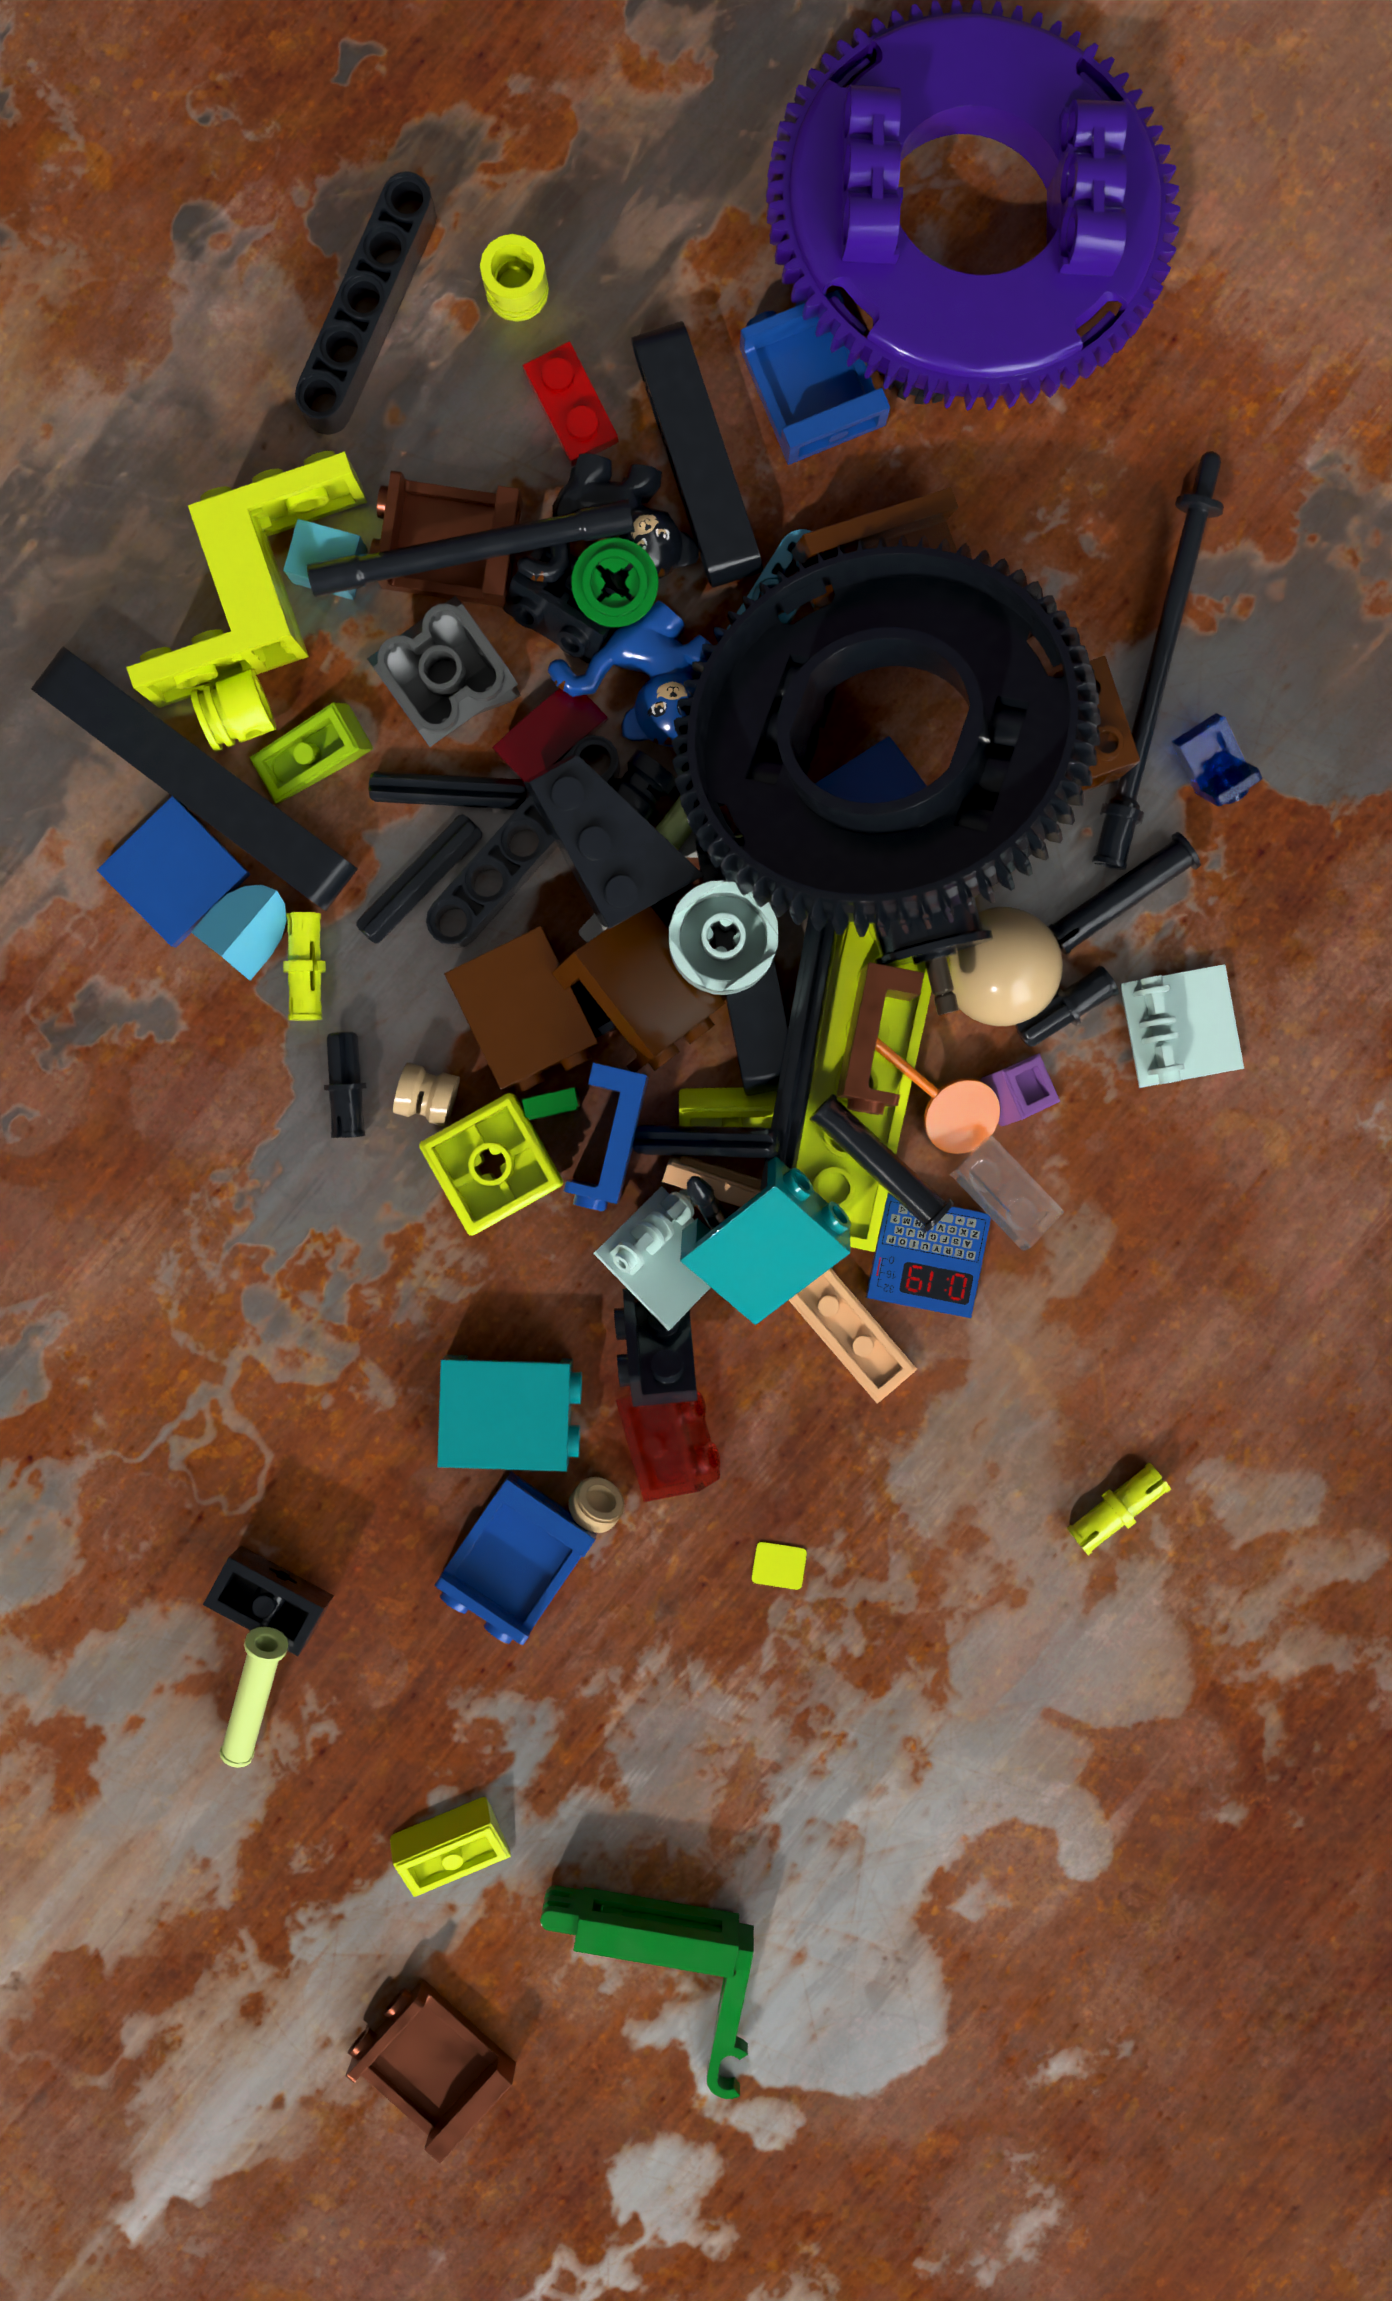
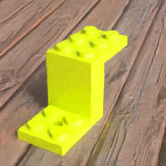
[126,451,367,708]

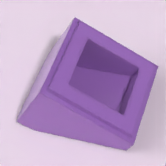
[980,1053,1060,1126]

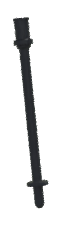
[1092,451,1224,870]

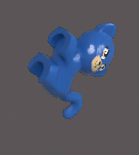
[548,600,712,747]

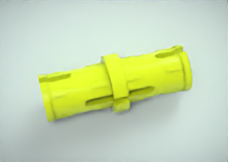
[283,912,326,1021]
[1066,1463,1171,1555]

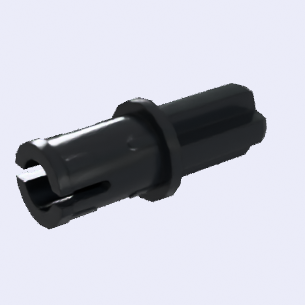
[1015,966,1119,1047]
[324,1032,367,1138]

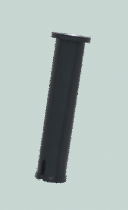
[1048,832,1201,955]
[809,1094,954,1233]

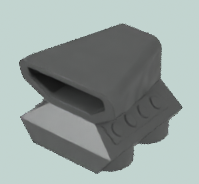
[367,596,521,747]

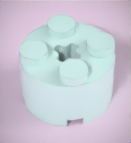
[668,881,779,995]

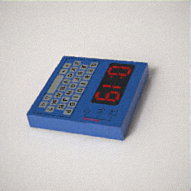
[866,1194,992,1318]

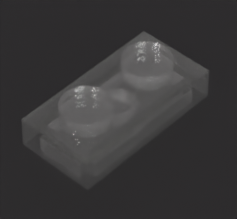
[950,1135,1064,1251]

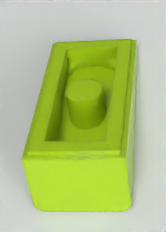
[250,702,373,804]

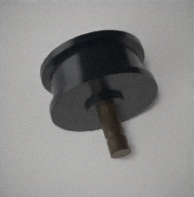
[869,894,993,1015]

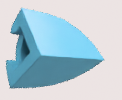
[191,885,287,981]

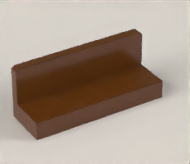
[791,487,958,610]

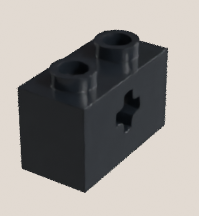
[203,1546,334,1656]

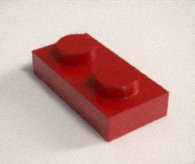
[522,341,619,466]

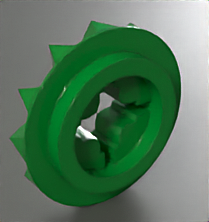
[571,538,659,627]

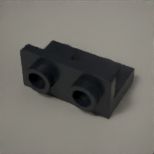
[503,546,633,664]
[614,1288,698,1407]

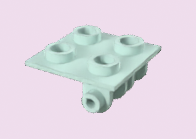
[1120,964,1244,1088]
[593,1186,711,1331]

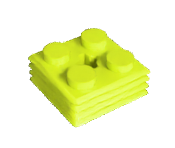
[419,1093,563,1236]

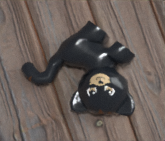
[517,453,699,592]

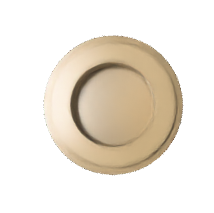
[569,1477,625,1533]

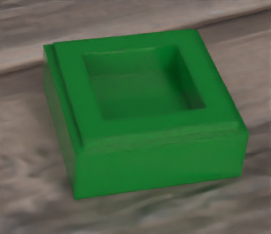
[522,1087,581,1120]

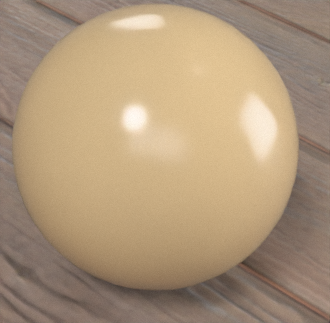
[946,907,1063,1026]

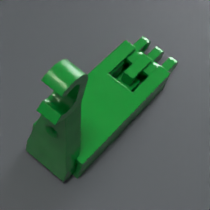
[540,1885,754,2099]

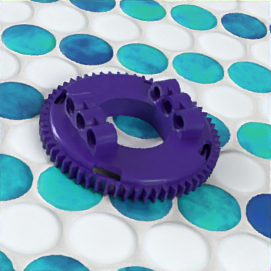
[766,0,1180,411]

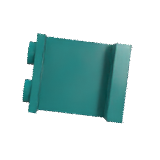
[680,1156,851,1325]
[437,1355,582,1472]

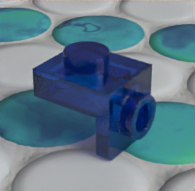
[1171,713,1263,806]

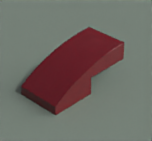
[492,688,608,781]

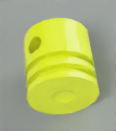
[480,234,549,322]
[190,668,276,752]

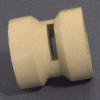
[393,1062,460,1127]

